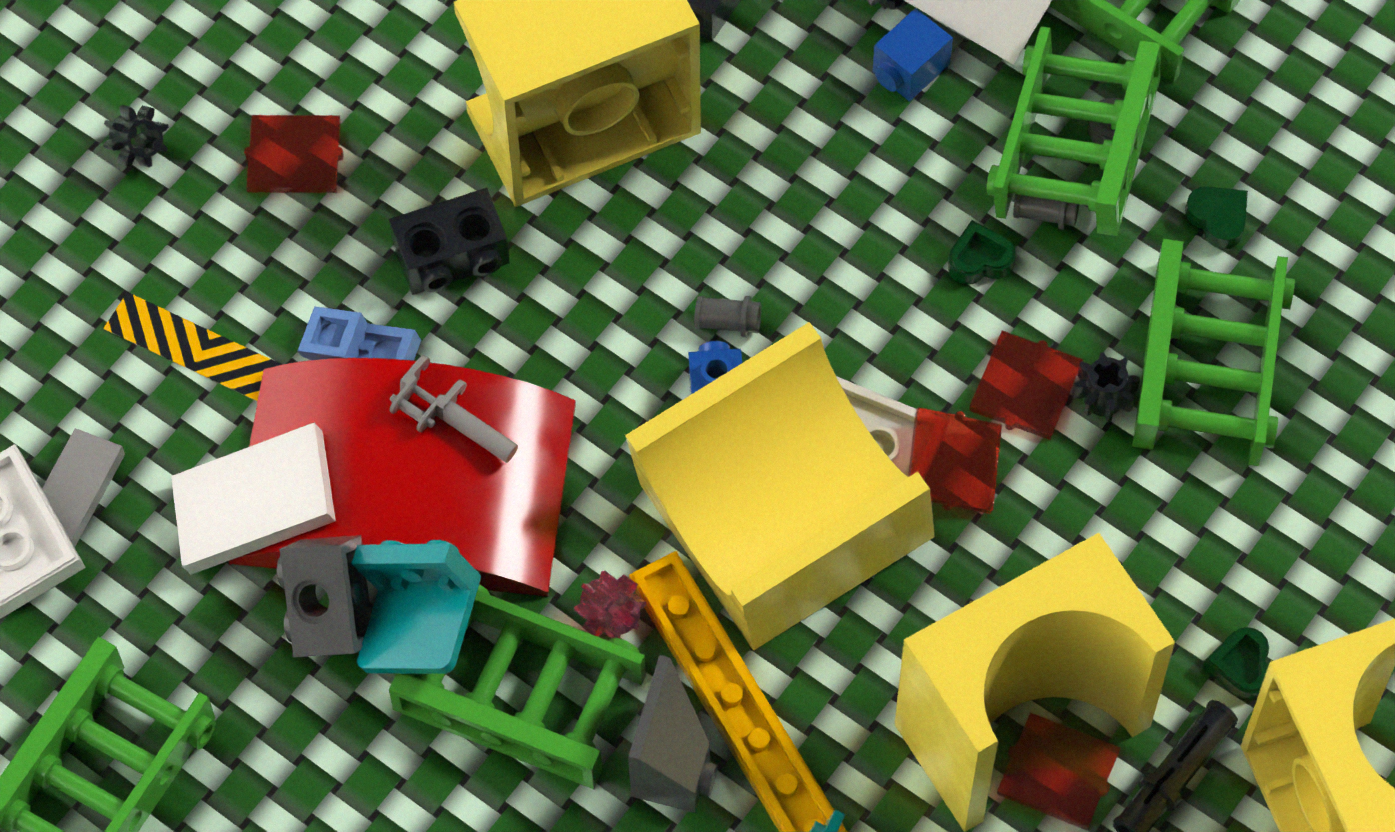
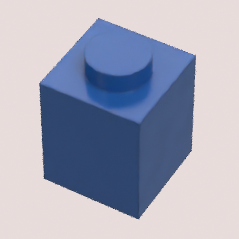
[873,8,953,102]

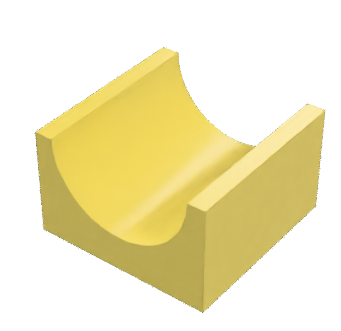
[454,0,701,207]
[625,322,935,651]
[894,533,1175,832]
[1240,619,1395,832]

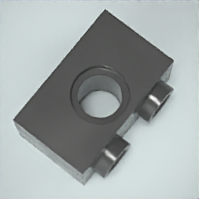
[277,535,371,657]

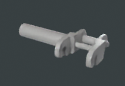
[389,355,519,463]

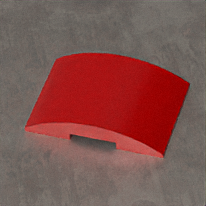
[228,358,576,597]

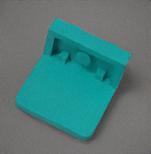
[351,540,481,674]

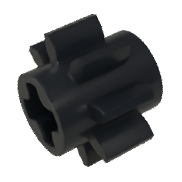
[103,105,169,167]
[1072,352,1140,422]

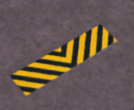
[103,292,283,401]

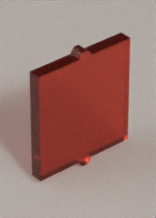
[244,115,344,193]
[969,331,1083,440]
[908,407,1002,514]
[997,712,1120,831]

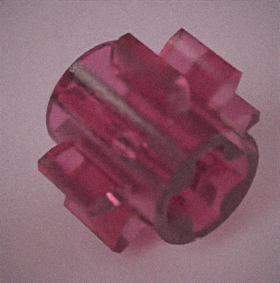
[574,570,646,638]

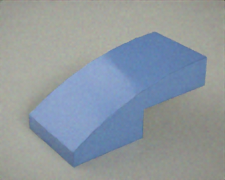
[298,306,421,360]

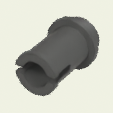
[1013,195,1080,230]
[694,296,762,338]

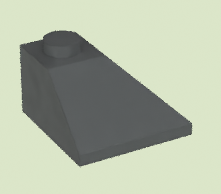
[628,655,717,813]

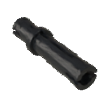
[1113,700,1238,832]

